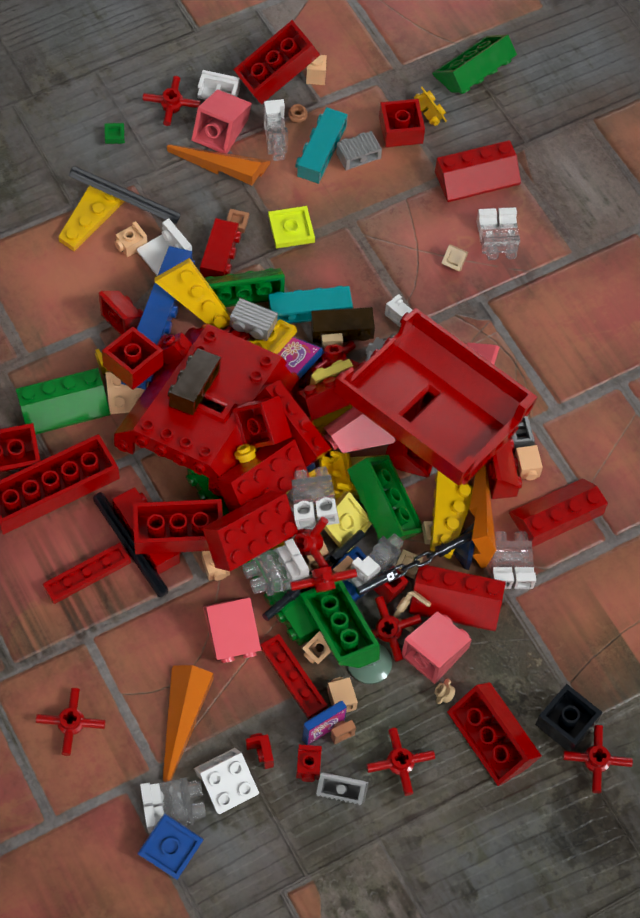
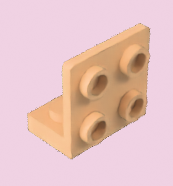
[105,371,149,414]

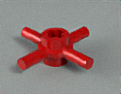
[143,76,201,126]
[312,341,361,372]
[293,515,328,568]
[290,566,357,593]
[371,596,422,662]
[36,688,106,756]
[563,725,633,793]
[366,728,435,796]

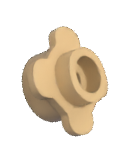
[435,679,455,704]

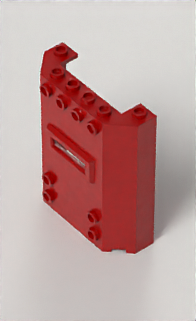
[334,308,538,485]
[114,324,299,497]

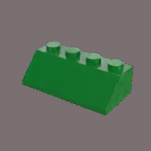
[432,35,517,94]
[205,268,285,307]
[16,368,110,435]
[347,455,423,547]
[300,580,380,668]

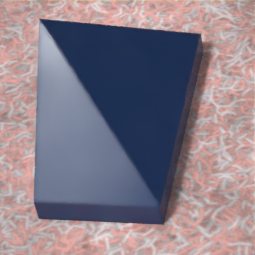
[453,523,475,570]

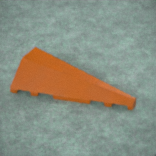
[167,144,270,186]
[469,464,496,568]
[163,665,214,784]

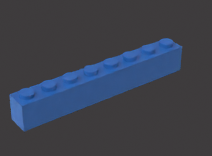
[121,246,195,390]

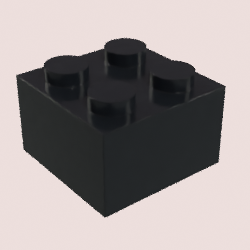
[535,684,603,752]

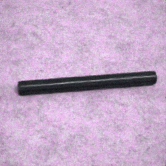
[69,166,181,224]
[93,492,168,598]

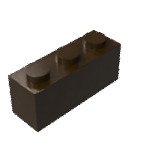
[311,307,375,343]
[168,348,221,415]

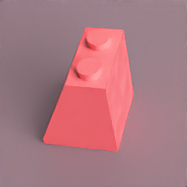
[191,89,252,153]
[323,407,396,453]
[203,597,261,663]
[402,611,472,684]

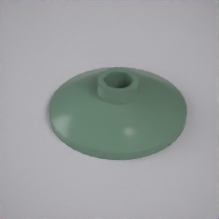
[348,644,392,684]

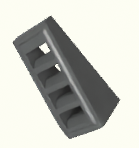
[510,416,535,454]

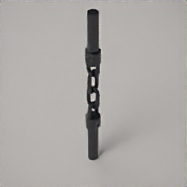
[262,530,365,621]
[356,530,473,596]

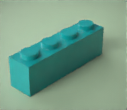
[295,107,348,184]
[268,286,353,324]

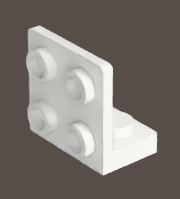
[137,219,192,276]
[194,748,259,814]

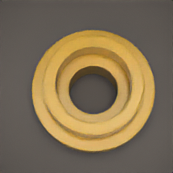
[234,444,256,463]

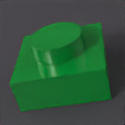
[105,123,125,144]

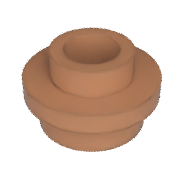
[288,104,307,123]

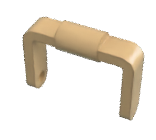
[393,591,431,633]

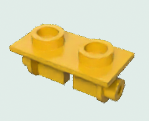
[414,87,447,126]

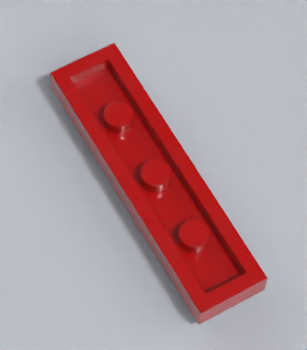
[43,542,131,604]
[260,634,328,720]

